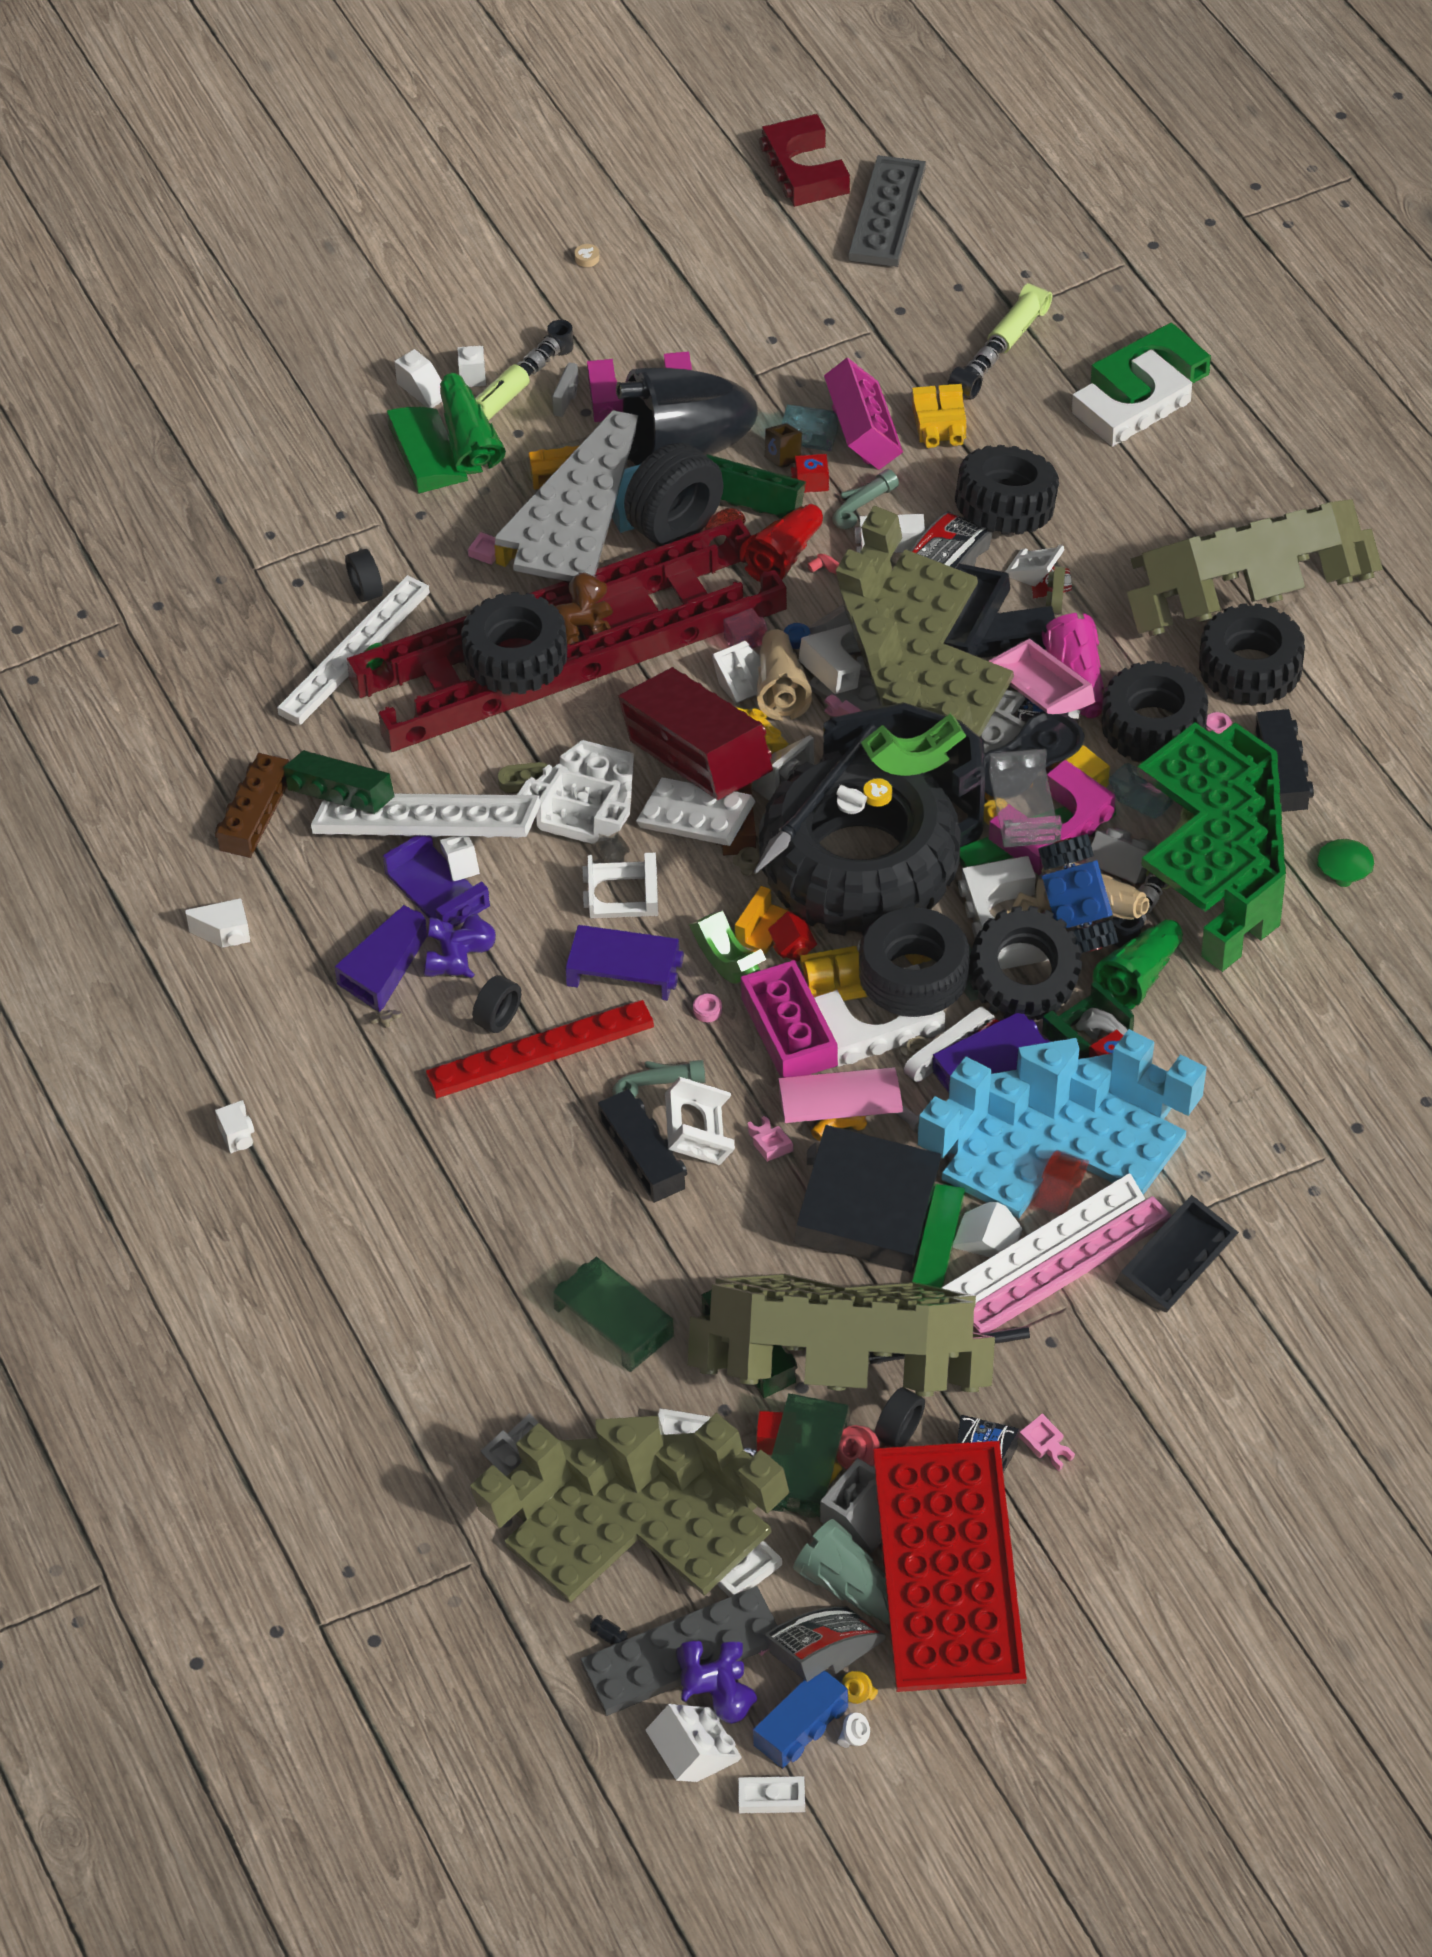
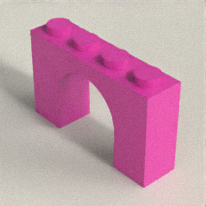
[587,351,692,422]
[989,760,1116,875]

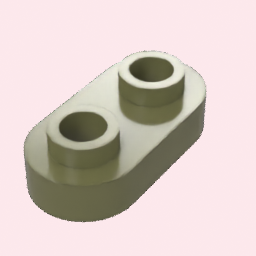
[1046,566,1066,614]
[498,762,548,793]

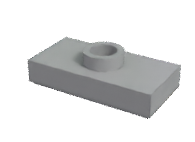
[552,362,579,417]

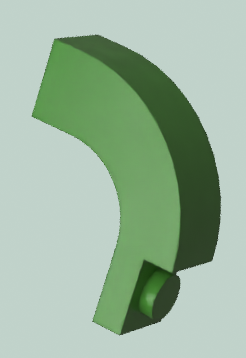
[861,713,966,776]
[689,911,766,984]

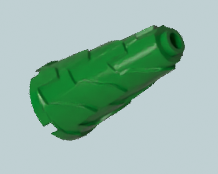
[440,373,506,474]
[1093,919,1183,1010]

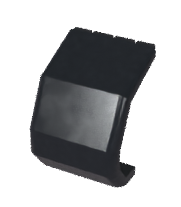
[823,702,985,847]

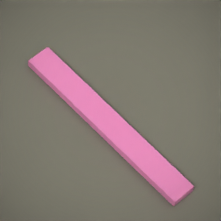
[973,1196,1172,1334]

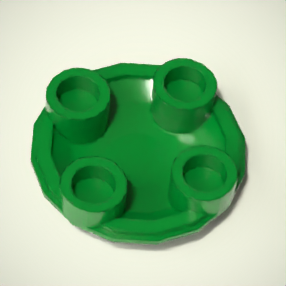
[1317,839,1374,887]

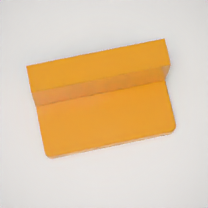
[735,886,790,954]

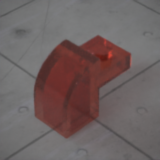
[1034,1150,1089,1215]

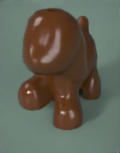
[549,572,613,645]

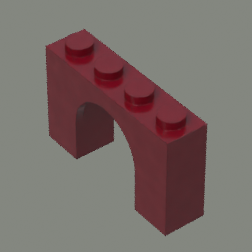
[759,113,850,207]

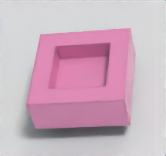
[468,532,496,565]

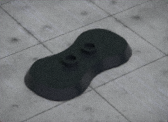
[985,711,1085,801]

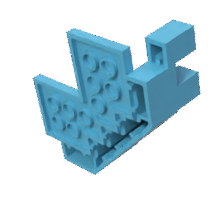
[917,1029,1207,1219]

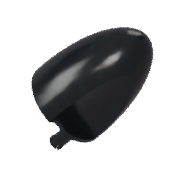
[616,368,758,465]

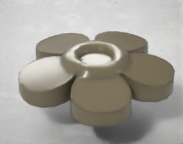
[369,1010,402,1028]

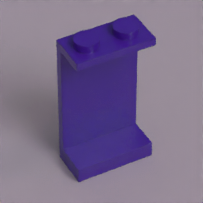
[383,835,490,928]
[565,925,684,1001]
[932,1013,1050,1093]

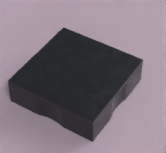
[794,1124,941,1273]

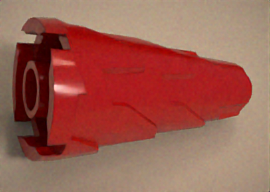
[740,504,823,582]

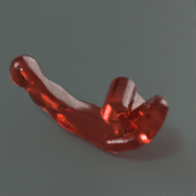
[704,508,746,531]

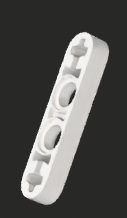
[904,1007,995,1082]

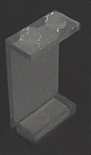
[989,749,1062,847]

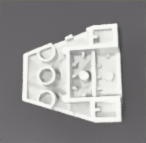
[517,740,634,844]

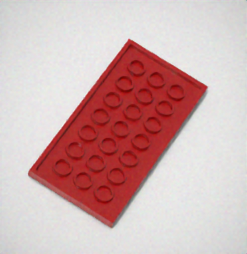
[873,1441,1027,1692]

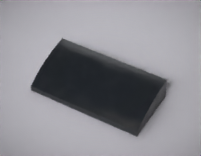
[944,563,1011,655]
[1115,1195,1239,1313]

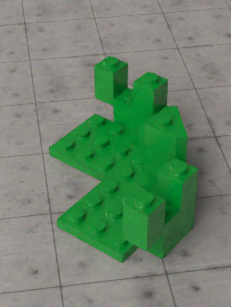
[1137,722,1286,972]

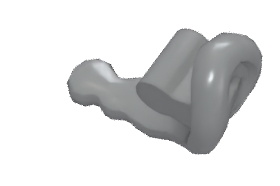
[1076,1008,1128,1039]

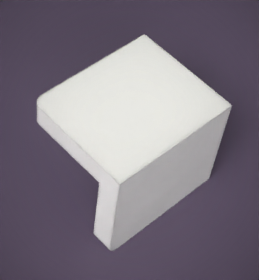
[440,836,480,881]

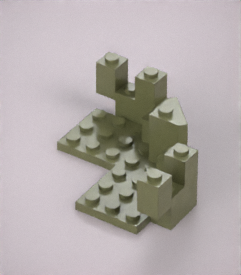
[1127,499,1383,637]
[836,506,1014,737]
[687,1273,995,1397]
[470,1412,789,1603]

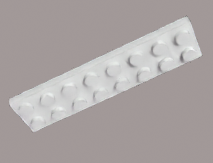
[311,794,540,838]

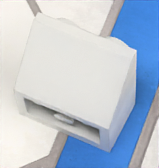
[645,1704,742,1782]

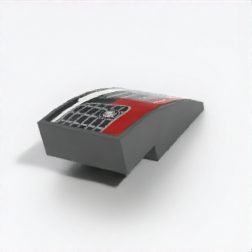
[910,511,993,569]
[764,1606,886,1682]

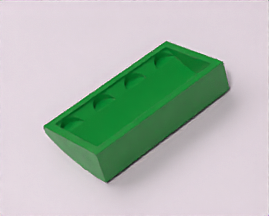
[387,407,468,494]

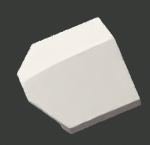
[1005,545,1065,586]
[712,641,760,704]
[953,1202,1022,1258]

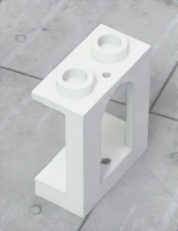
[583,853,658,919]
[665,1077,735,1165]

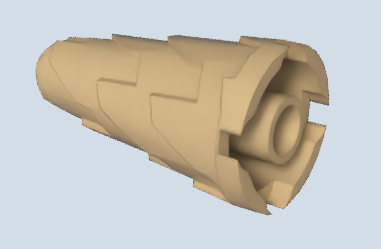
[757,629,812,721]
[1037,862,1149,920]

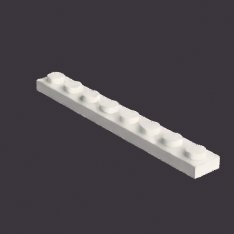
[277,575,430,726]
[941,1173,1145,1302]

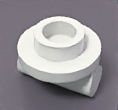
[837,785,867,814]
[837,1713,870,1748]

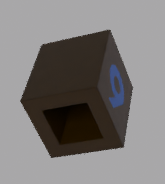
[764,423,802,467]

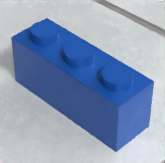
[753,1670,848,1769]

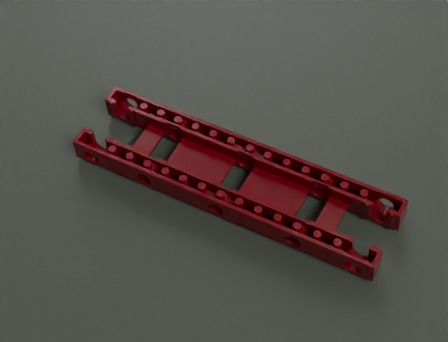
[347,518,787,753]

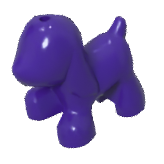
[424,914,496,978]
[676,1641,757,1724]

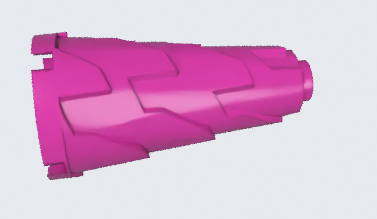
[1042,613,1104,718]

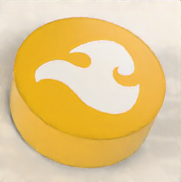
[863,779,892,807]

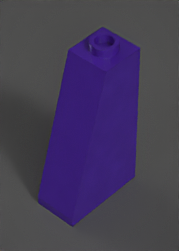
[335,905,427,1012]

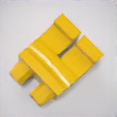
[912,384,966,448]

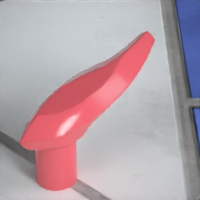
[807,554,839,575]

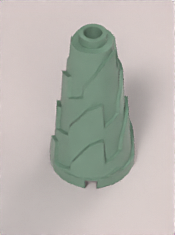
[793,1519,890,1626]

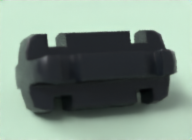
[590,1615,628,1644]

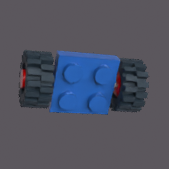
[1038,834,1119,953]

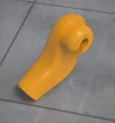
[811,1116,867,1141]

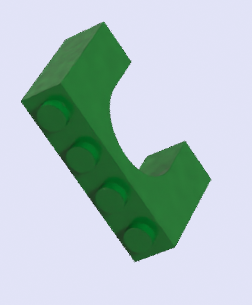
[1090,322,1211,404]

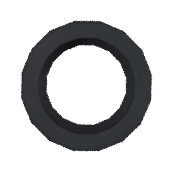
[345,549,383,602]
[472,975,522,1033]
[875,1387,925,1447]

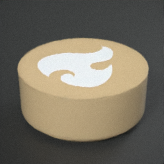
[574,244,600,267]

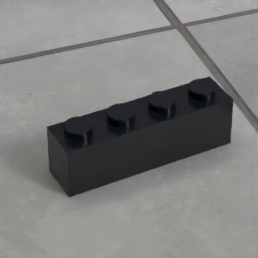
[974,606,1055,658]
[1255,709,1314,812]
[598,1089,687,1203]

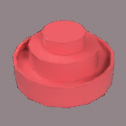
[835,1425,880,1470]

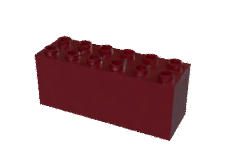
[618,667,773,800]

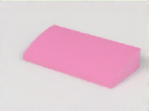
[989,639,1095,714]
[778,1067,903,1123]

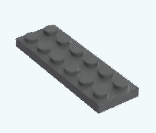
[849,155,926,267]
[581,1586,778,1716]

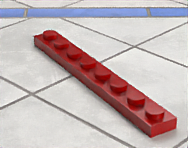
[426,1000,654,1099]

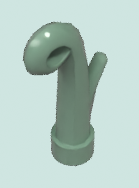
[832,469,899,530]
[612,1060,706,1097]

